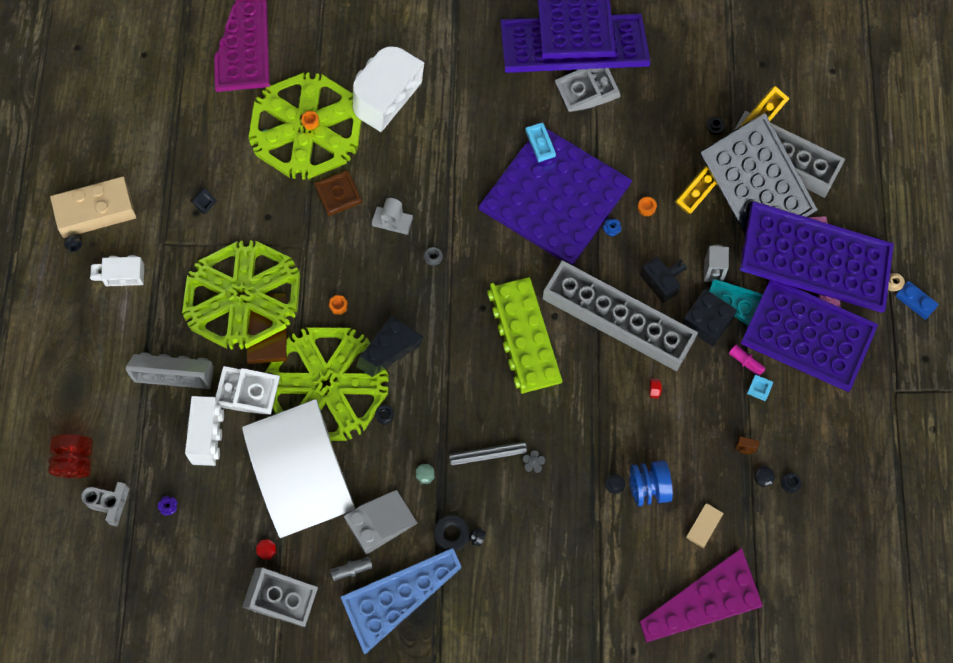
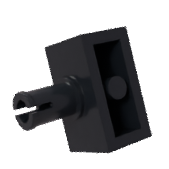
[640,256,687,303]

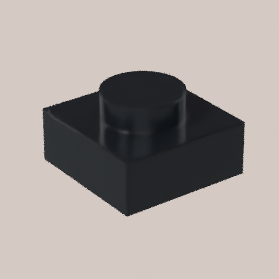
[190,188,217,214]

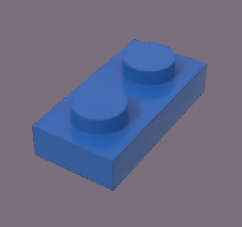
[895,281,939,320]

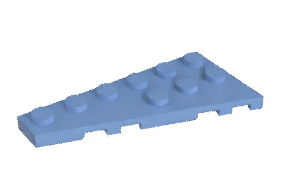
[341,548,461,655]

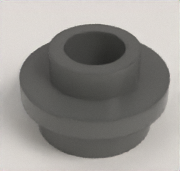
[424,247,443,266]

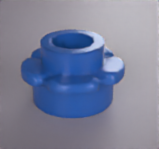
[603,219,622,236]

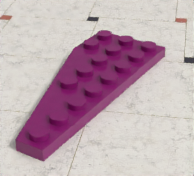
[214,0,270,92]

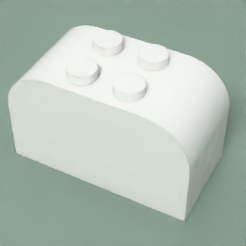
[353,47,424,132]

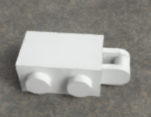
[90,255,144,286]

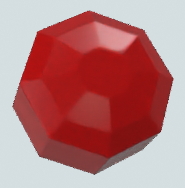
[649,379,662,398]
[256,539,276,560]

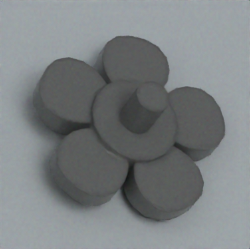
[523,451,545,473]

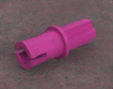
[729,344,765,376]

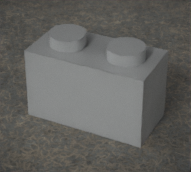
[704,244,729,282]

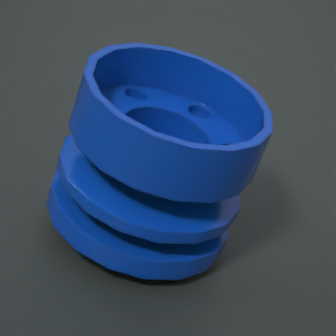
[629,460,673,507]

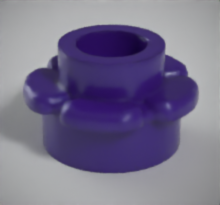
[158,496,177,516]

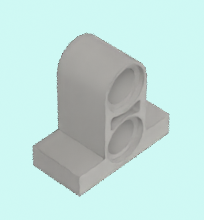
[372,198,413,235]
[81,482,129,526]

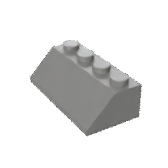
[126,353,214,389]

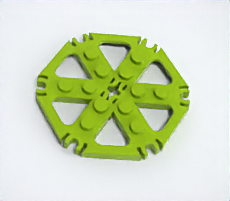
[249,73,362,180]
[182,240,300,349]
[265,328,389,441]

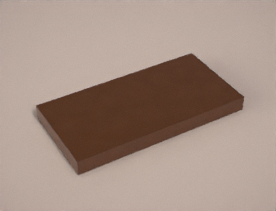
[247,293,287,364]

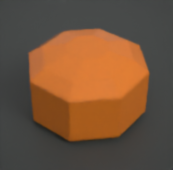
[301,111,319,130]
[329,295,348,315]

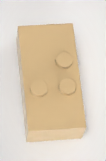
[50,176,136,238]

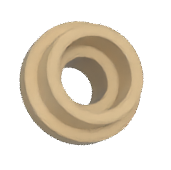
[888,273,905,292]

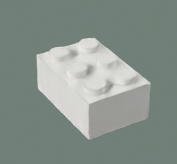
[185,396,224,466]

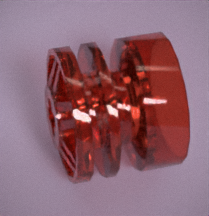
[47,434,93,479]

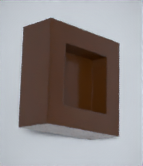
[735,436,759,455]

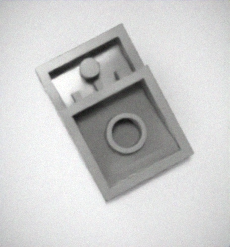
[555,68,621,112]

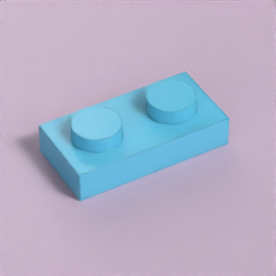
[526,123,556,162]

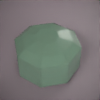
[416,464,435,484]

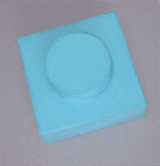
[747,375,773,401]

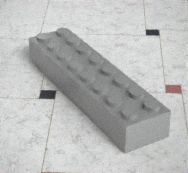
[543,260,698,371]

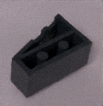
[356,316,424,377]

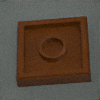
[314,170,362,216]

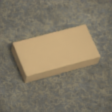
[686,503,724,548]

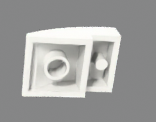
[216,366,280,414]

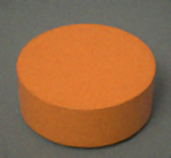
[638,197,657,216]

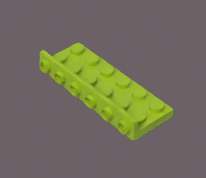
[487,277,562,394]

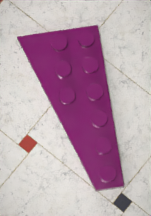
[640,548,763,643]

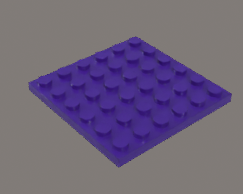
[479,129,632,266]

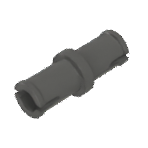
[330,556,373,582]

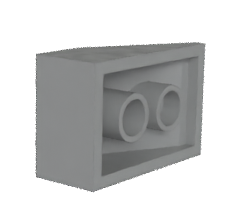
[344,490,417,555]
[242,568,318,627]

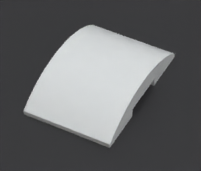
[242,399,355,538]

